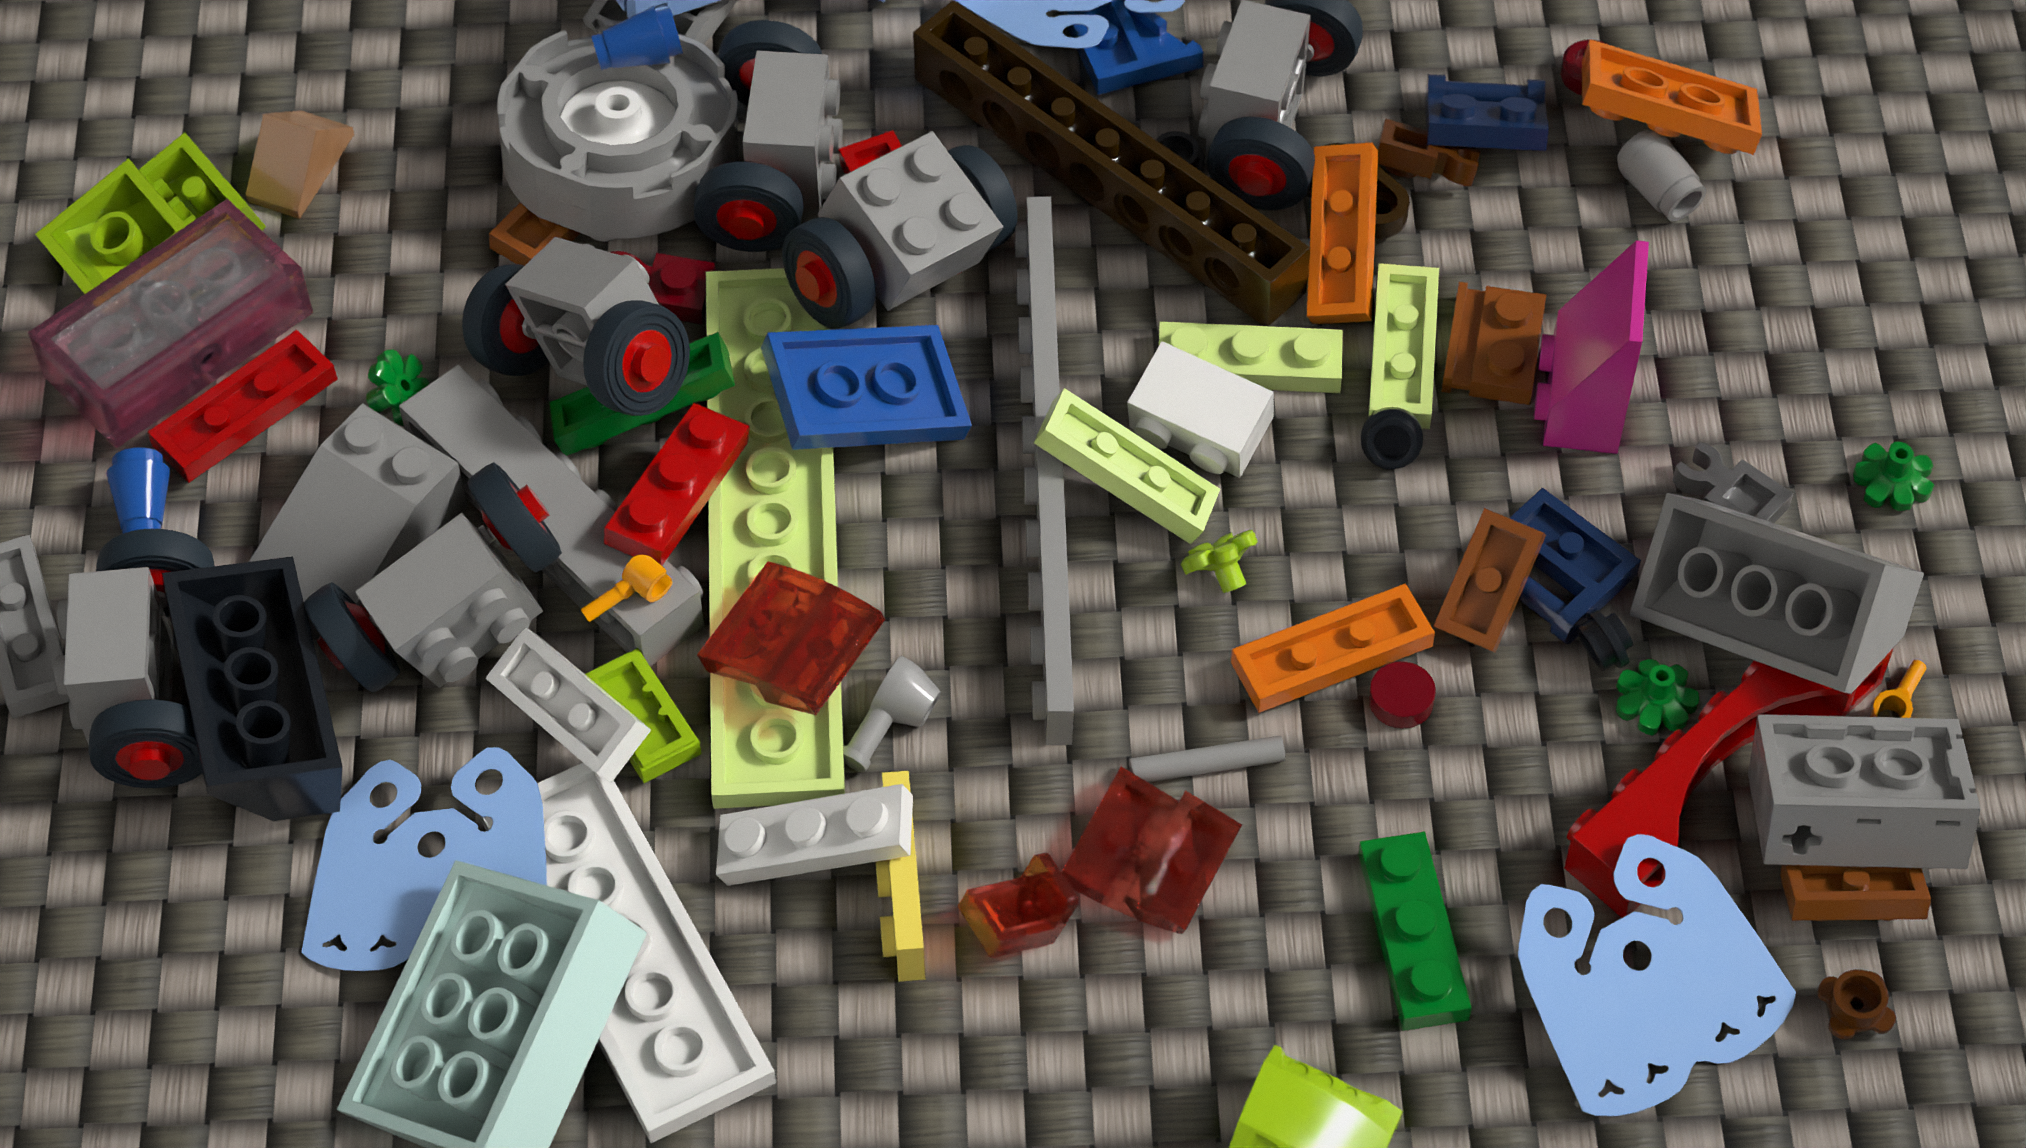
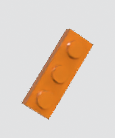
[1307,142,1378,324]
[1231,583,1435,713]

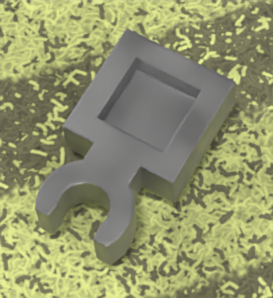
[1672,442,1794,523]

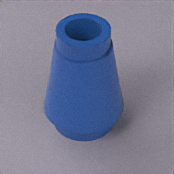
[591,6,683,70]
[106,447,170,533]

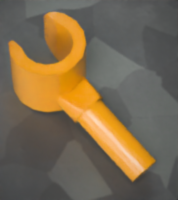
[580,555,672,622]
[1870,660,1927,718]

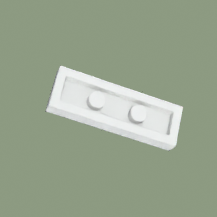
[486,628,651,783]
[716,784,913,886]

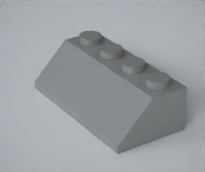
[1629,493,1924,694]

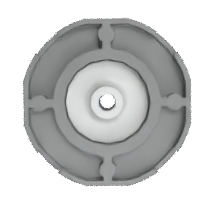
[497,21,739,241]

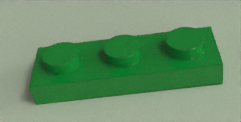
[549,332,735,456]
[1358,831,1472,1031]

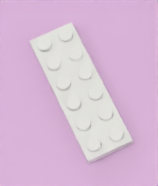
[480,763,776,1143]

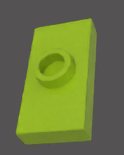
[585,648,702,783]

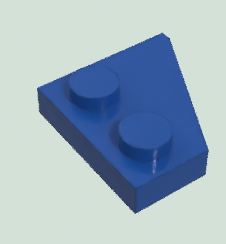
[1060,0,1204,95]

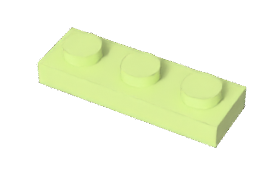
[1368,263,1439,429]
[1159,322,1343,393]
[1034,388,1220,544]

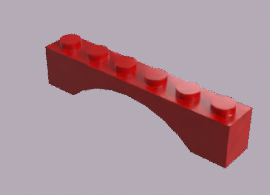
[1564,649,1893,918]

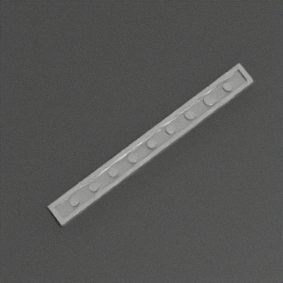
[1014,197,1074,745]

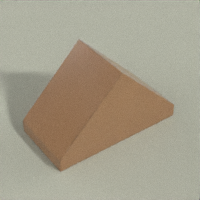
[245,111,355,219]

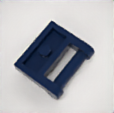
[1425,74,1549,151]
[1510,487,1641,644]

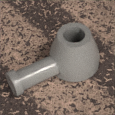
[843,655,941,773]

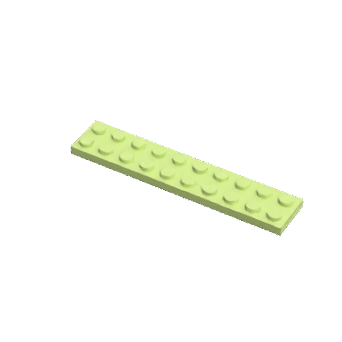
[706,268,845,809]

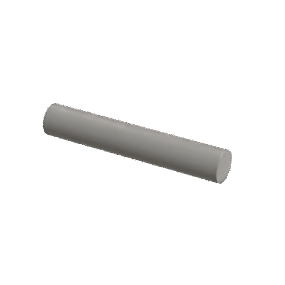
[1129,735,1285,785]

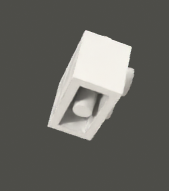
[1127,341,1274,478]

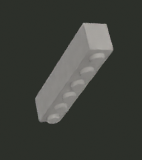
[399,365,704,667]

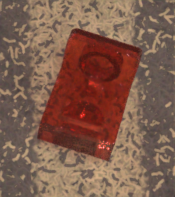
[957,852,1079,959]

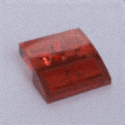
[697,561,885,716]
[1056,767,1242,934]

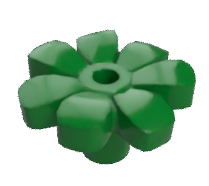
[366,349,430,426]
[1853,442,1934,511]
[1616,659,1699,736]

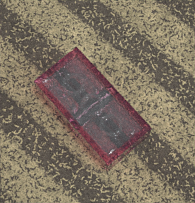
[28,199,313,449]

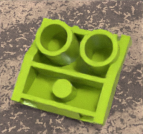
[1229,1045,1403,1148]

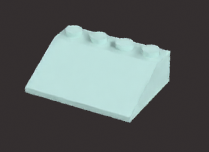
[337,860,647,1148]

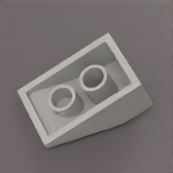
[249,403,468,610]

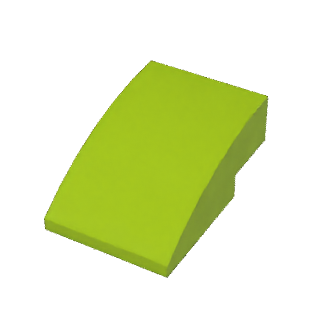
[35,132,266,314]

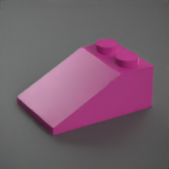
[1534,240,1649,454]

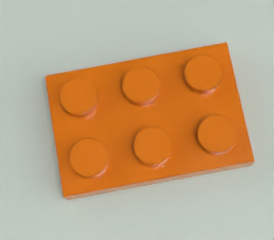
[1582,40,1762,155]

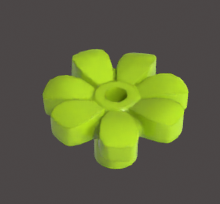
[1180,530,1258,593]

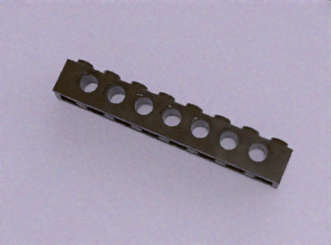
[913,0,1311,326]

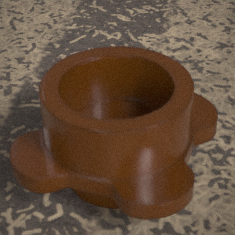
[1817,969,1896,1040]

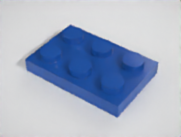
[761,325,972,450]

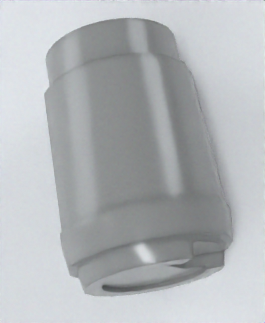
[1617,129,1707,222]

